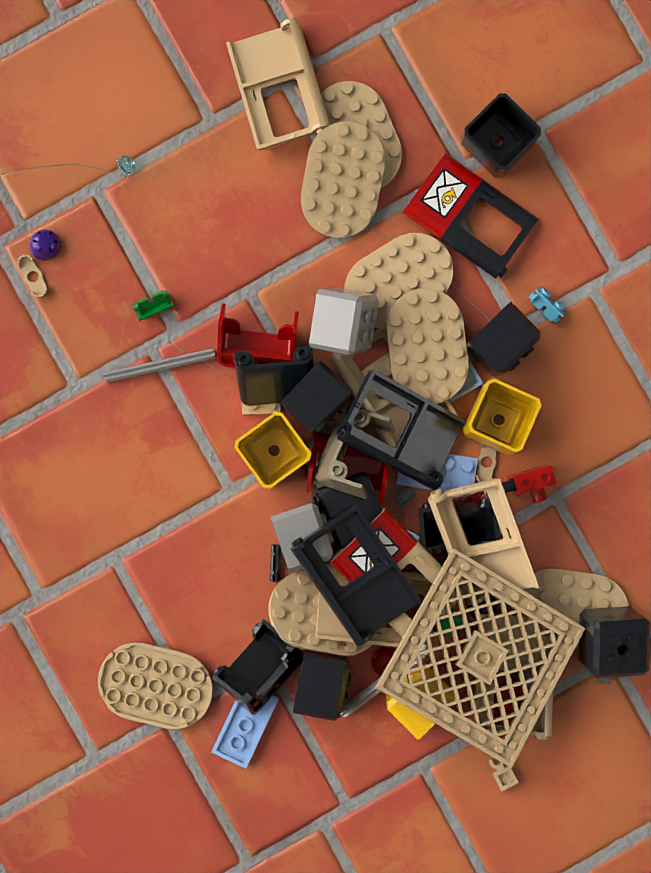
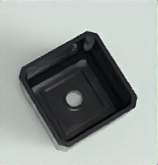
[461,93,541,178]
[466,302,541,376]
[280,360,352,433]
[579,606,650,679]
[293,649,352,721]

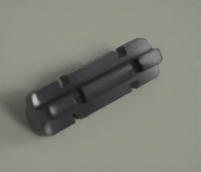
[270,544,281,582]

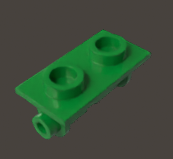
[132,290,174,321]

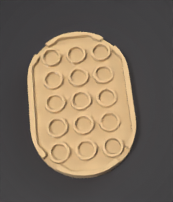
[314,81,402,189]
[301,121,385,238]
[344,233,453,329]
[386,288,469,404]
[514,568,629,650]
[268,571,379,657]
[98,642,213,729]

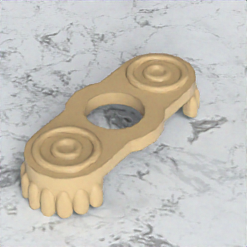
[17,255,47,298]
[476,444,497,483]

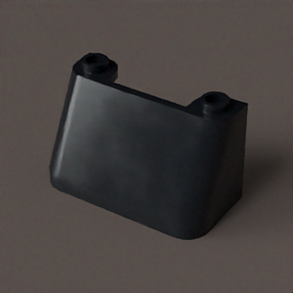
[234,345,314,406]
[311,471,382,554]
[418,498,500,555]
[212,619,303,715]

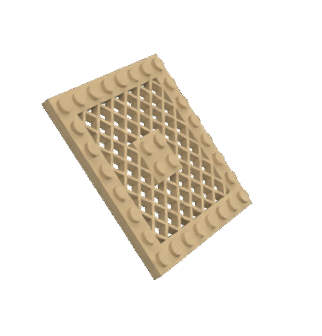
[375,549,585,768]

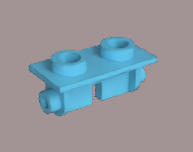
[529,286,566,324]

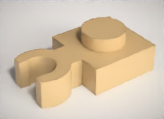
[488,758,519,791]

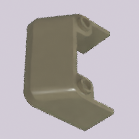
[315,409,395,500]

